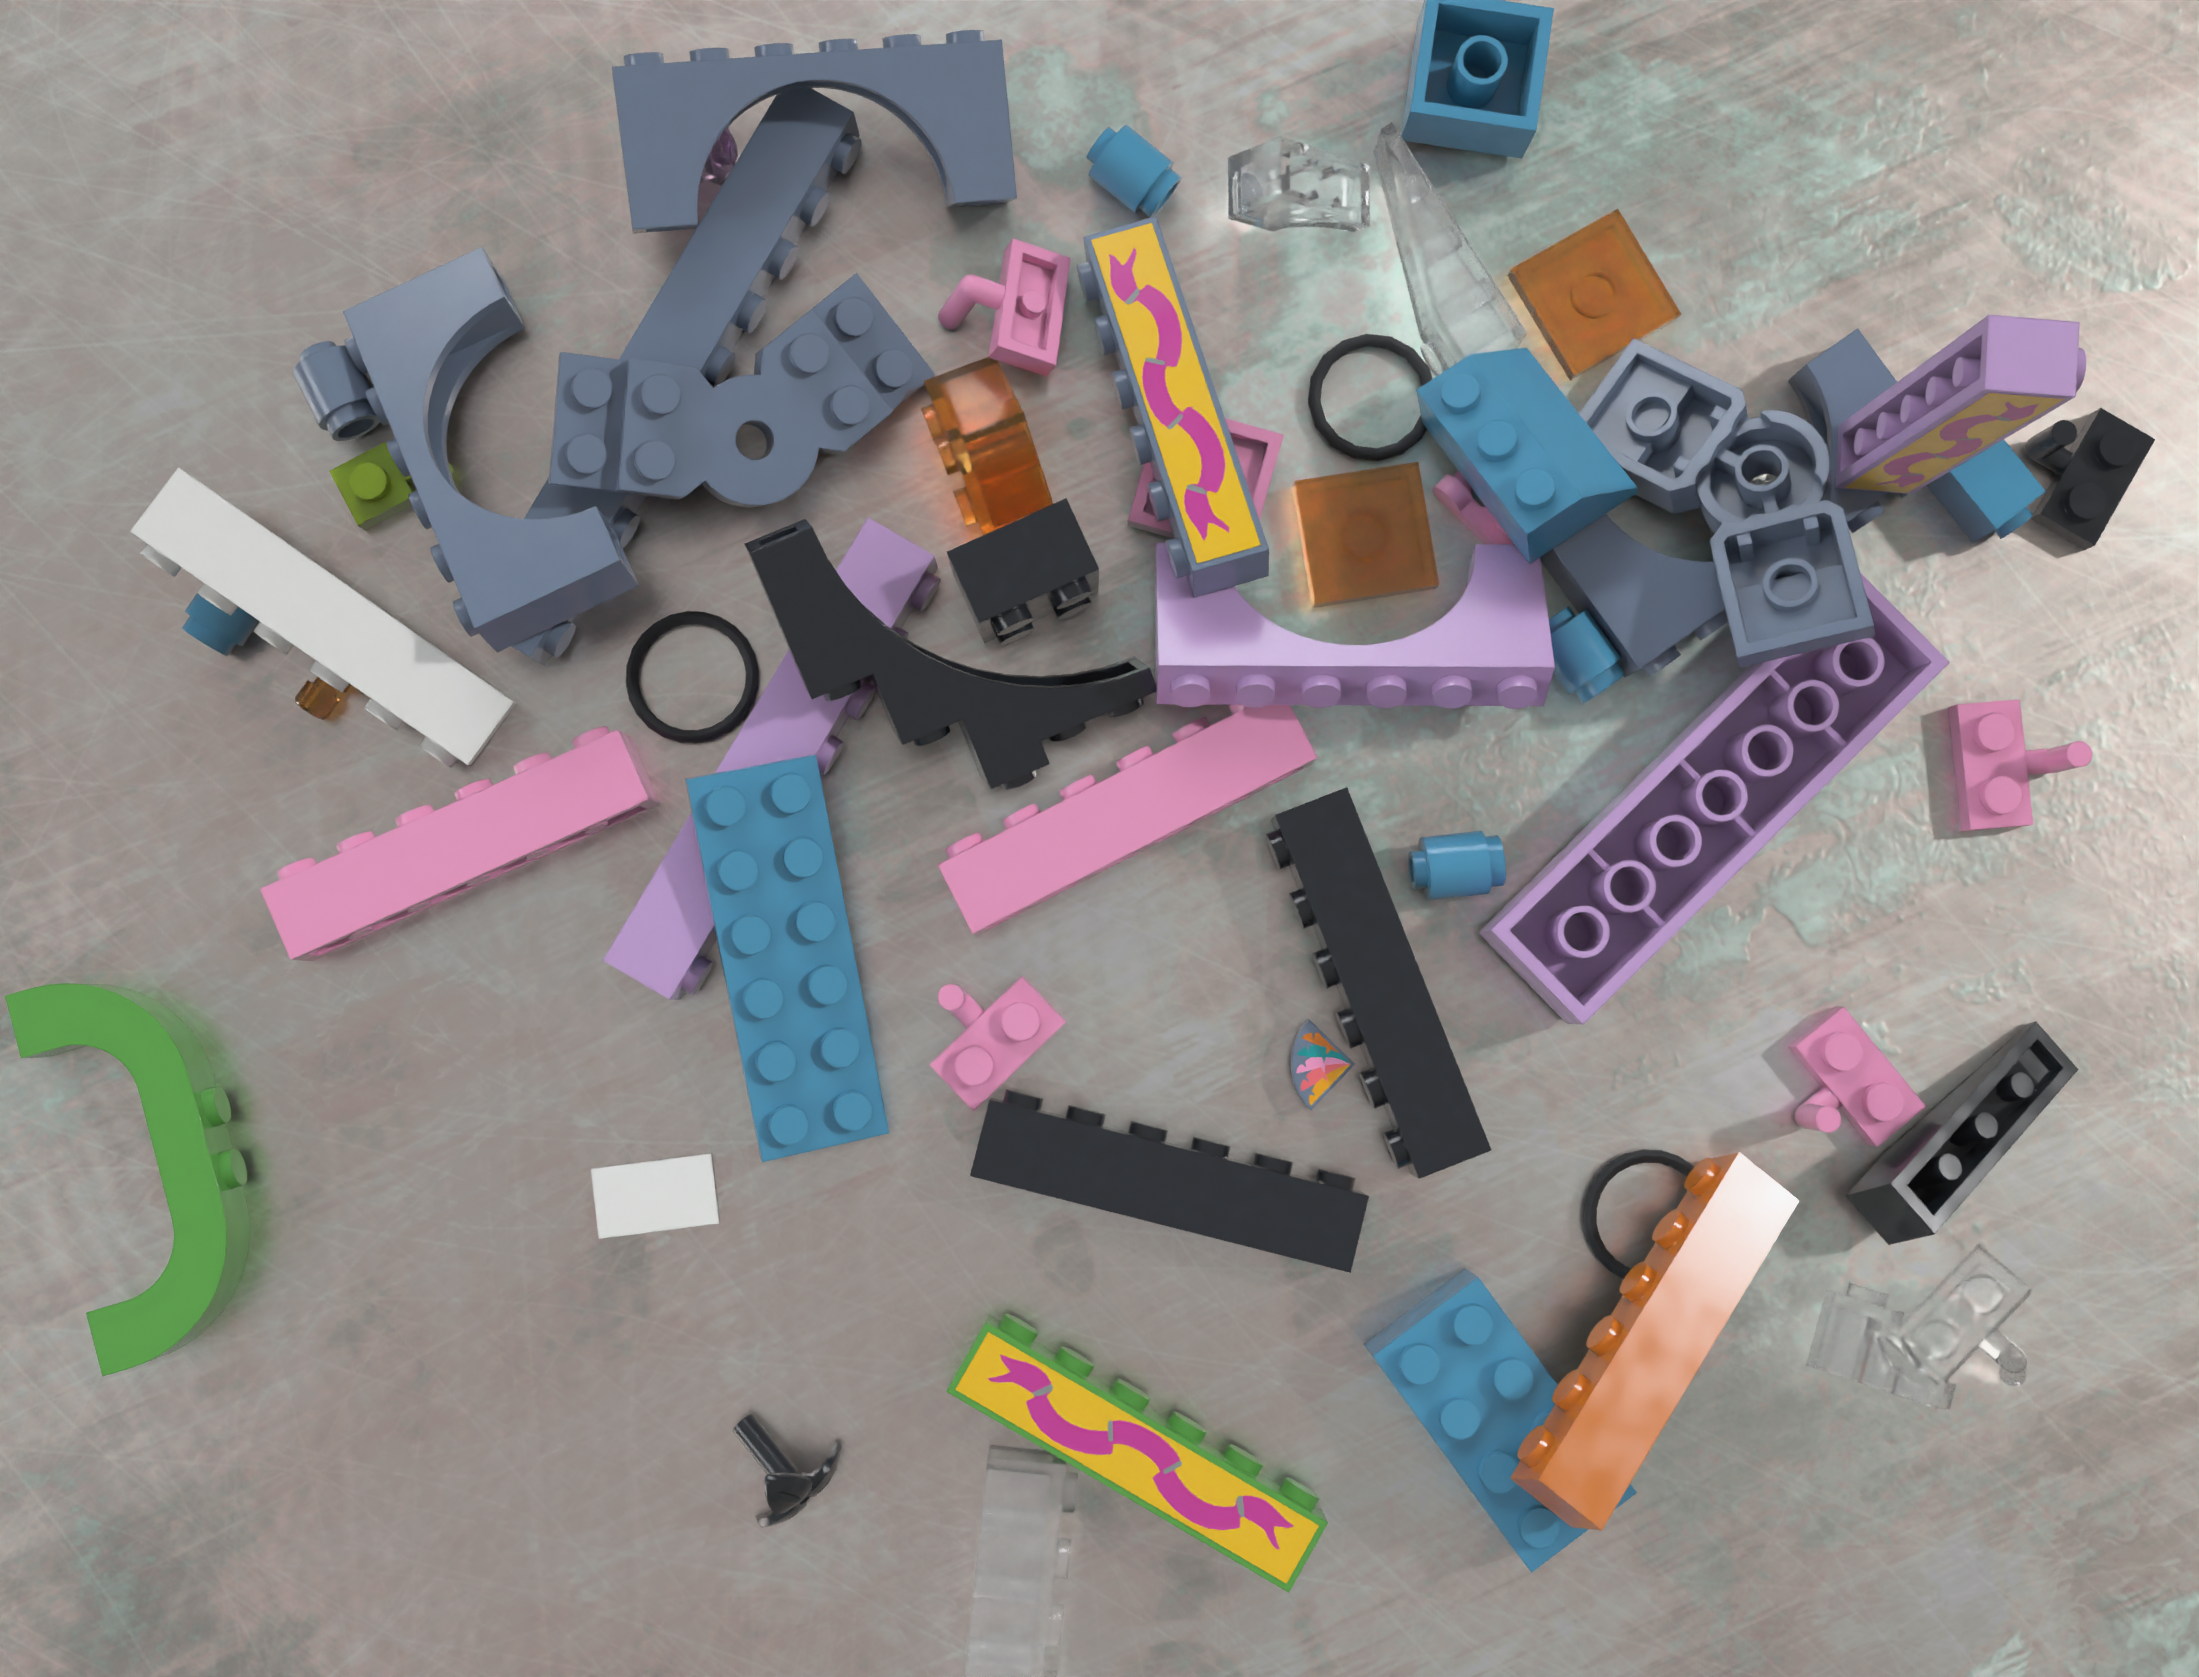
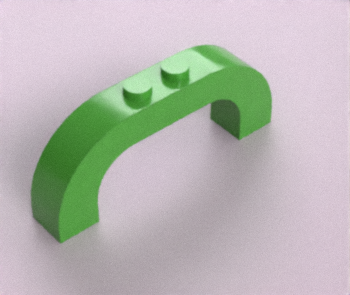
[5,983,250,1377]

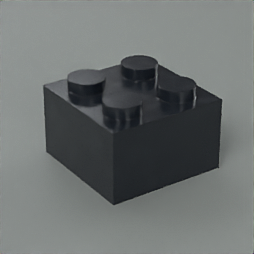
[947,498,1099,646]

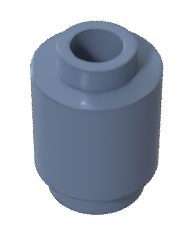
[293,341,380,441]

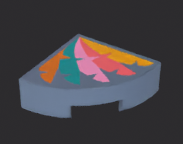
[1290,1019,1355,1110]

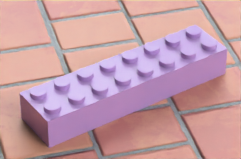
[1478,573,1950,1025]

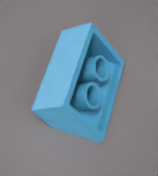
[1416,348,1638,564]

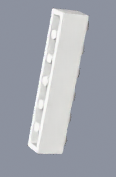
[130,467,517,768]

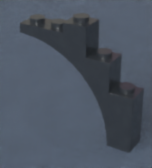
[744,519,1156,790]

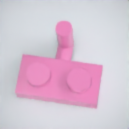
[938,238,1071,377]
[1948,699,2092,832]
[930,976,1066,1111]
[1788,1007,1926,1147]

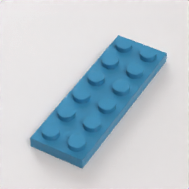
[685,754,889,1162]

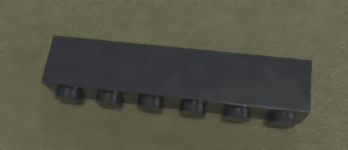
[1266,787,1491,1179]
[970,1089,1369,1273]

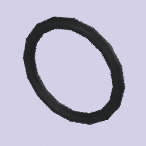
[1308,334,1433,461]

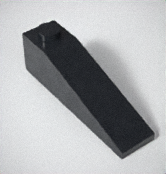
[1846,1021,2079,1245]

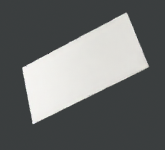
[591,1153,719,1239]

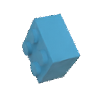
[1400,0,1554,159]

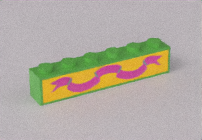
[946,1313,1328,1593]

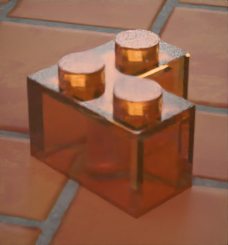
[921,357,1053,535]

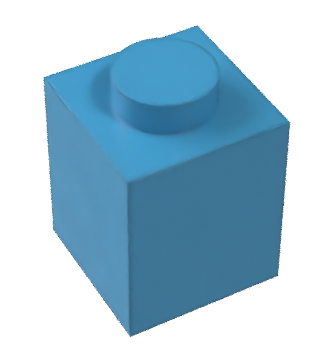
[1927,440,2046,542]

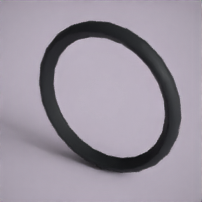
[626,611,759,743]
[1583,1149,1694,1279]

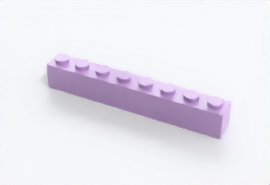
[603,517,941,1000]

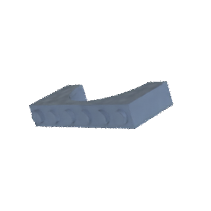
[612,30,1017,234]
[343,247,639,653]
[1540,328,1908,678]

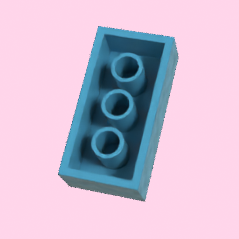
[1363,1268,1637,1573]

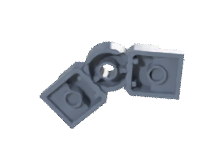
[548,273,936,508]
[1579,338,1875,668]

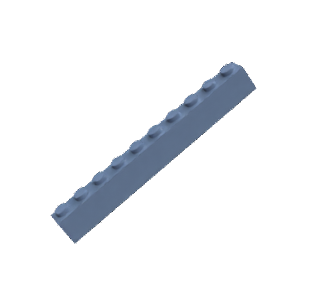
[510,88,862,666]

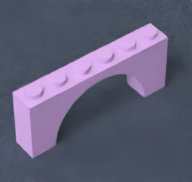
[1154,543,1555,709]

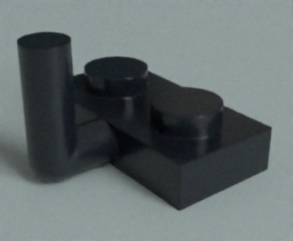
[2025,408,2155,550]

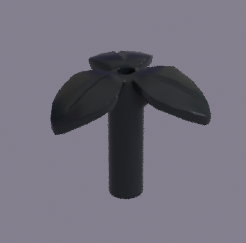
[733,1414,842,1527]

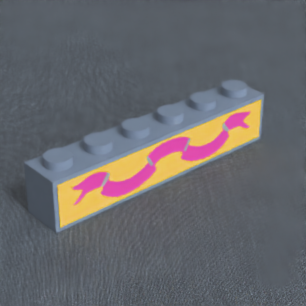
[1077,216,1269,598]

